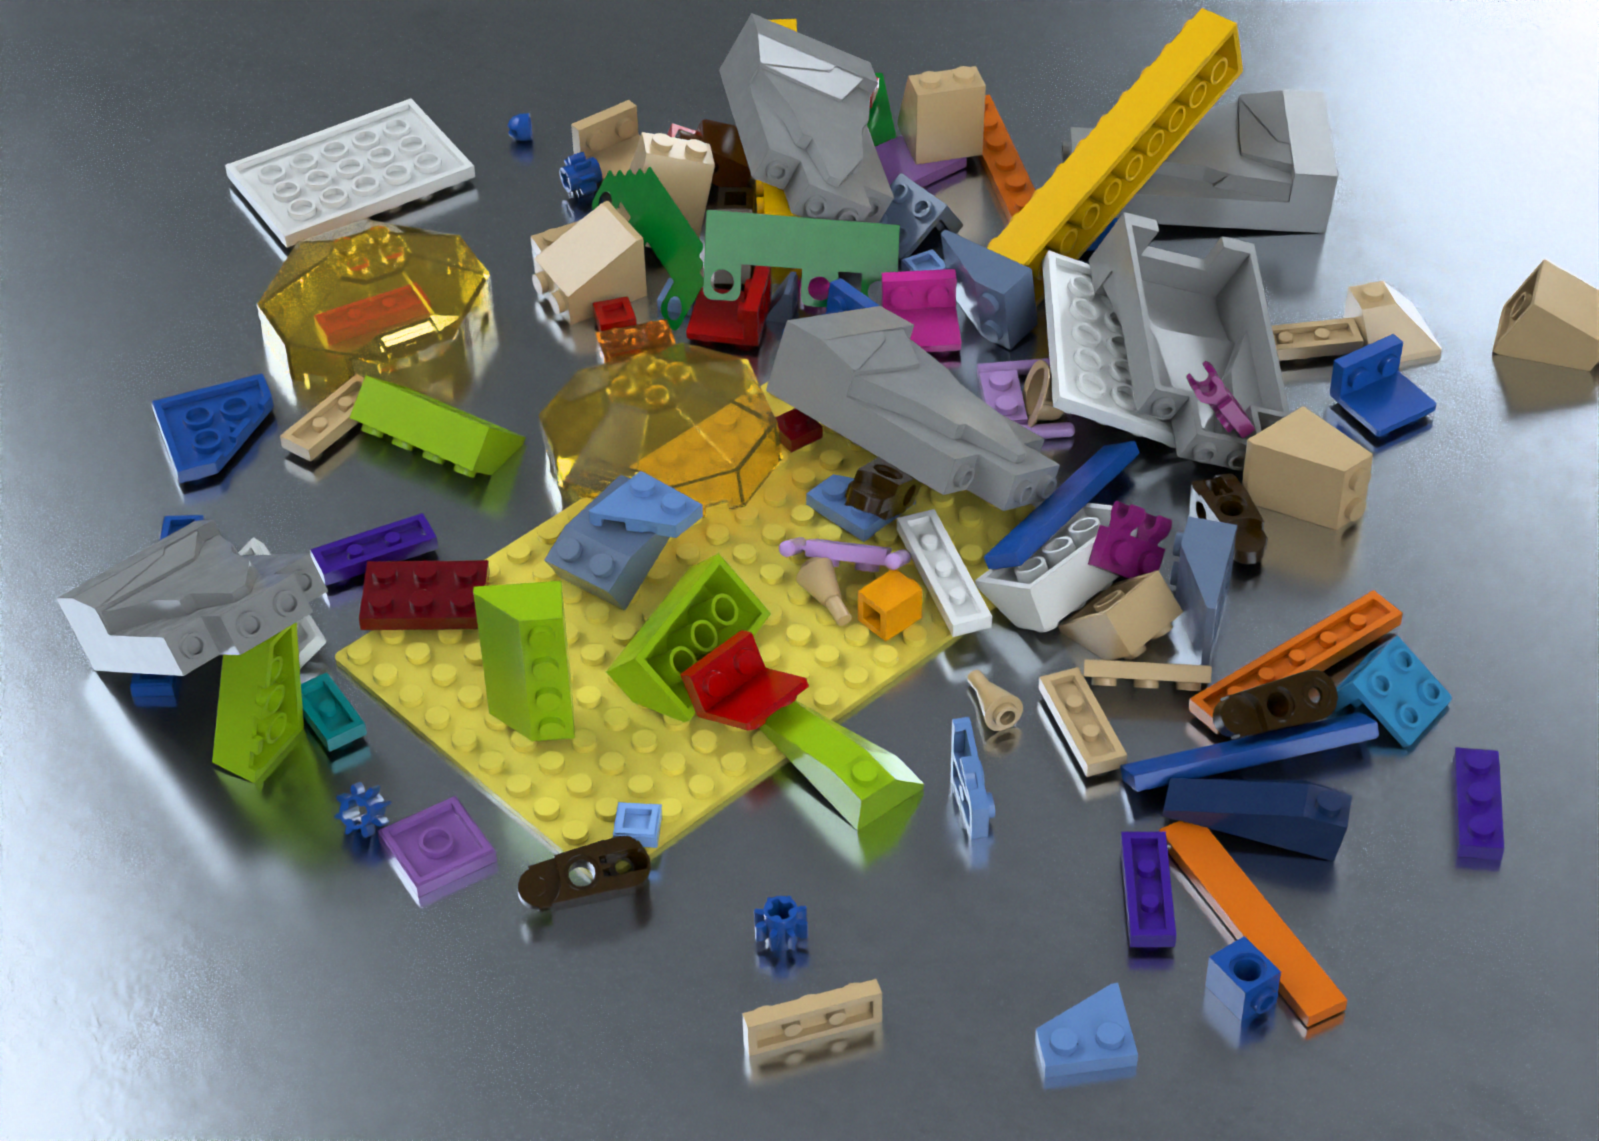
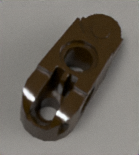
[844,457,922,521]
[1189,473,1268,564]
[1213,670,1338,740]
[517,836,651,912]

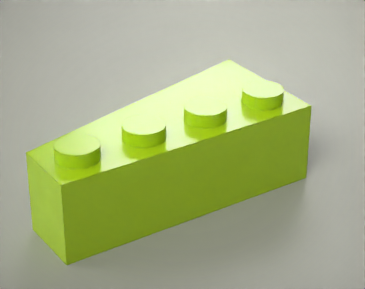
[212,622,304,783]

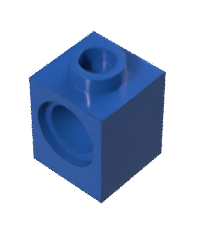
[1205,936,1281,1022]

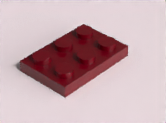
[359,560,490,630]

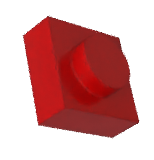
[592,296,637,337]

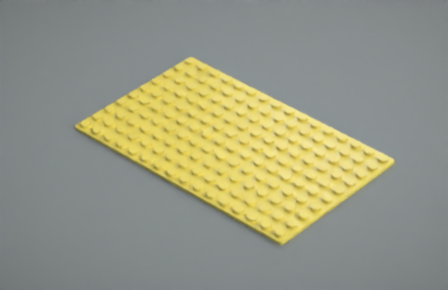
[335,381,1036,881]

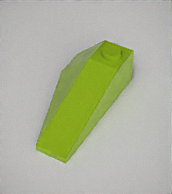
[759,700,924,831]

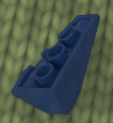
[1162,778,1352,861]

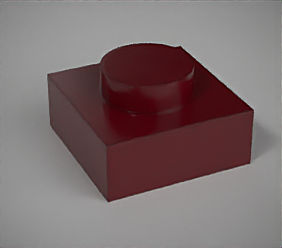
[769,408,823,453]

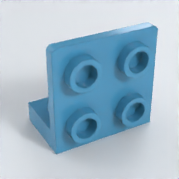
[1334,635,1452,748]

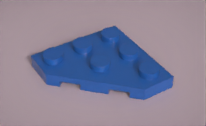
[152,373,274,483]

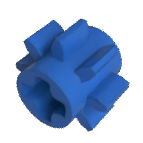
[559,152,602,198]
[334,782,392,838]
[754,895,808,952]

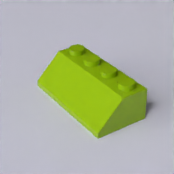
[349,375,526,478]
[606,553,771,722]
[474,581,575,741]

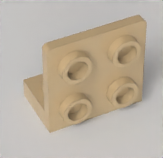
[571,100,640,182]

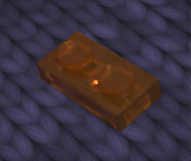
[595,319,676,367]

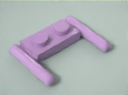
[976,358,1075,439]
[779,537,911,572]

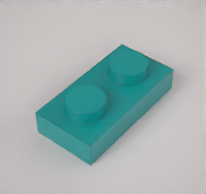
[301,672,367,752]

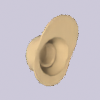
[1022,360,1064,428]

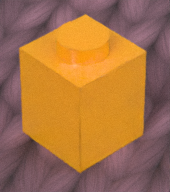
[858,569,922,642]

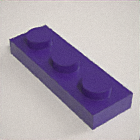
[310,513,439,586]
[1453,747,1505,860]
[1120,832,1177,947]

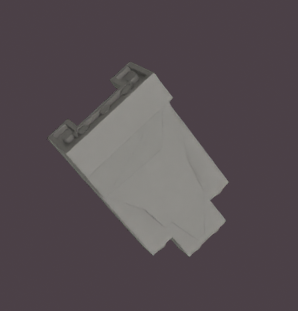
[719,13,894,223]
[1061,89,1338,233]
[1089,212,1290,471]
[766,306,1060,511]
[57,520,328,676]

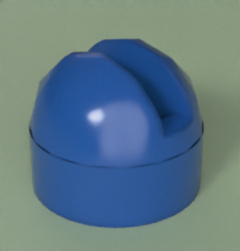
[507,113,533,141]

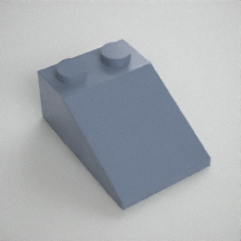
[941,229,1038,350]
[544,475,670,610]
[1170,516,1237,665]

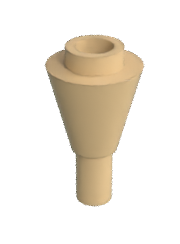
[796,557,852,626]
[967,670,1023,731]

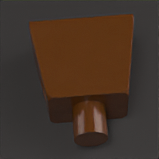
[675,119,752,187]

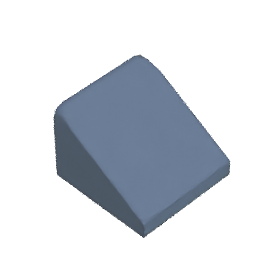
[766,272,798,323]

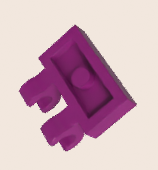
[1186,361,1256,439]
[1088,501,1172,579]

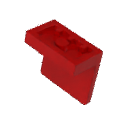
[686,266,772,346]
[680,630,809,731]

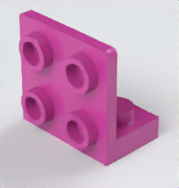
[881,269,961,352]

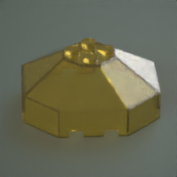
[257,219,494,388]
[538,342,783,518]

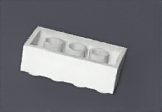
[975,503,1138,633]

